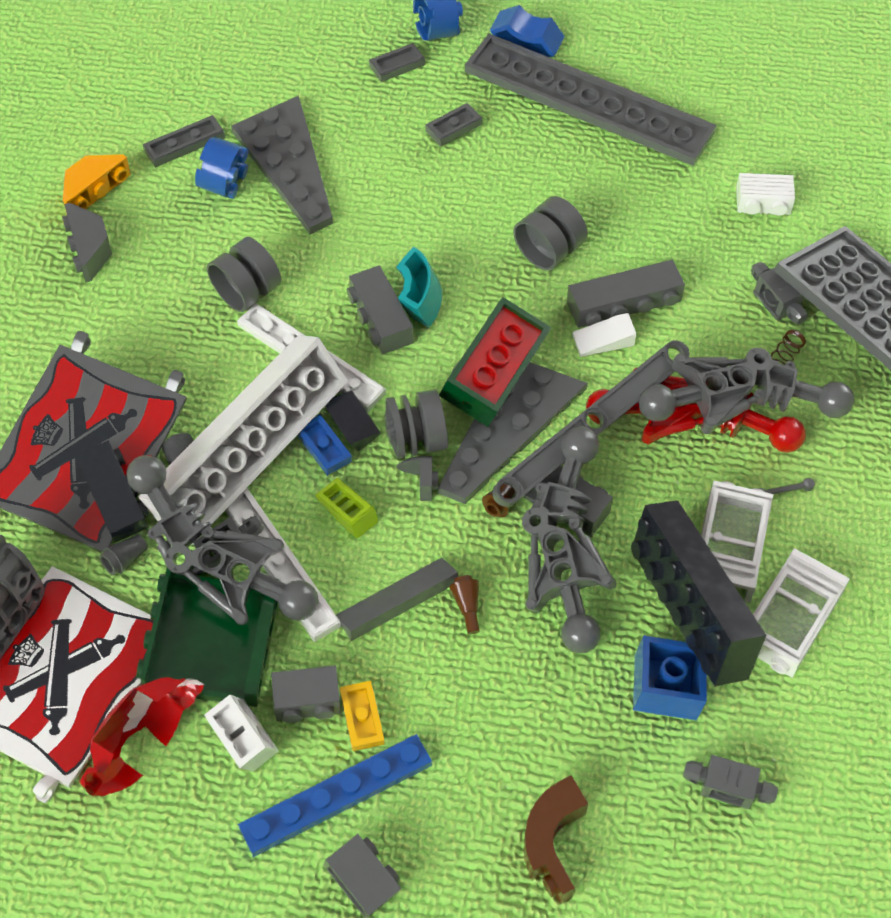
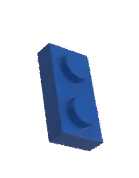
[297,415,352,476]

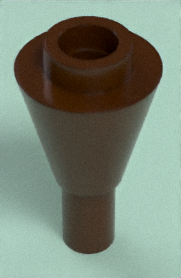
[482,484,515,517]
[449,575,480,634]

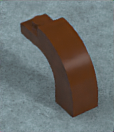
[523,775,588,905]

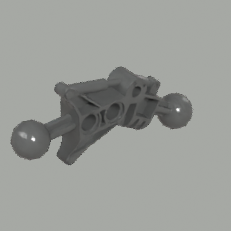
[639,348,855,434]
[522,426,617,654]
[126,455,319,625]

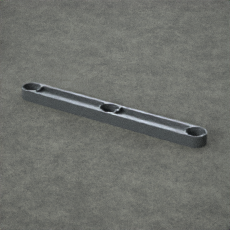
[492,340,690,507]

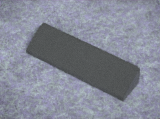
[336,558,458,641]

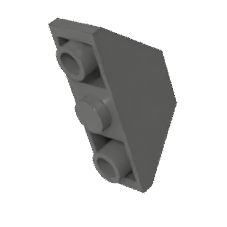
[62,203,112,282]

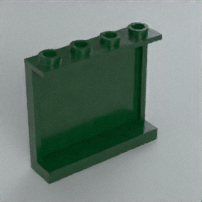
[136,568,280,707]

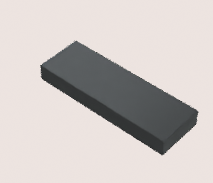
[143,115,225,167]

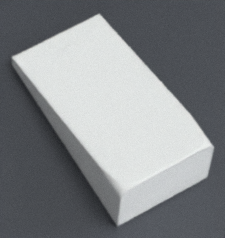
[572,313,636,357]

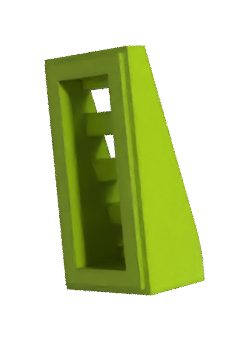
[315,477,378,538]

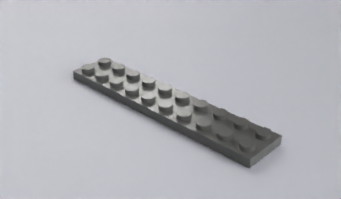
[465,33,717,166]

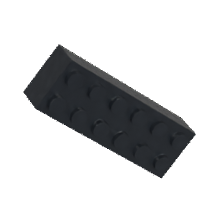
[631,500,767,686]

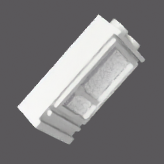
[701,481,773,602]
[753,548,850,678]

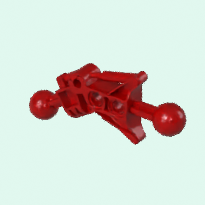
[586,368,806,453]

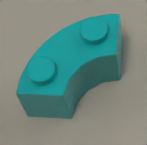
[396,246,442,328]

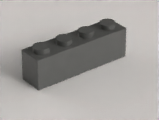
[566,259,685,328]

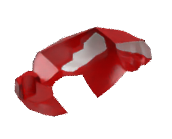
[79,677,204,796]

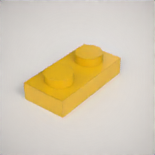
[339,681,385,751]

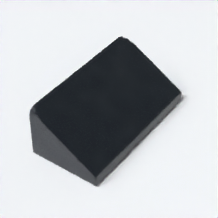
[325,390,382,451]

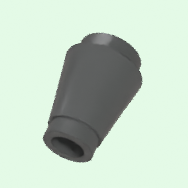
[99,534,147,575]

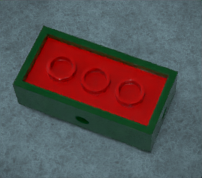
[439,296,552,427]

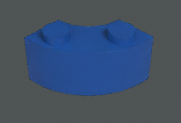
[489,5,565,58]

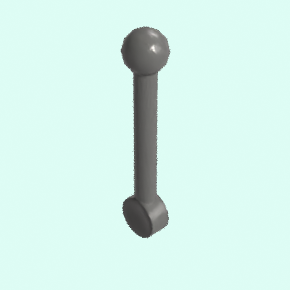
[758,478,815,494]

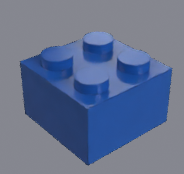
[633,635,707,720]

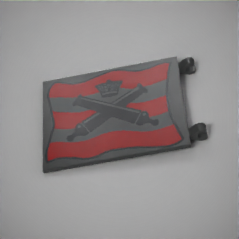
[0,331,187,552]

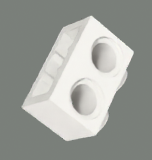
[204,695,279,772]

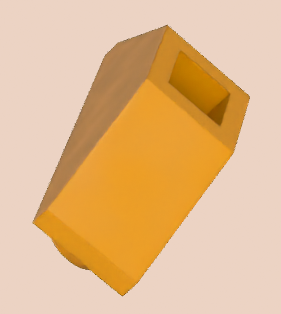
[63,154,131,210]

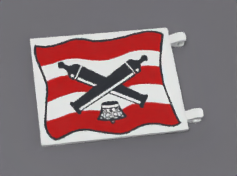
[0,566,154,803]

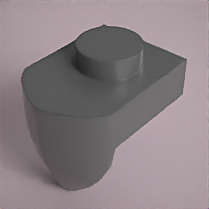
[396,456,438,501]

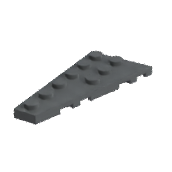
[231,95,333,234]
[438,362,588,504]

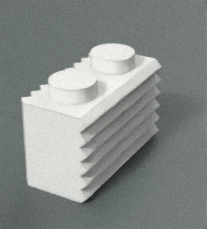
[736,173,795,216]

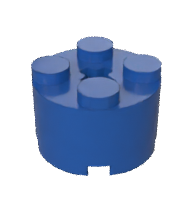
[413,0,463,41]
[195,137,249,199]

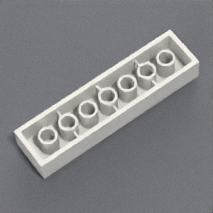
[139,335,348,546]

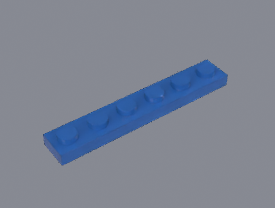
[238,734,432,857]

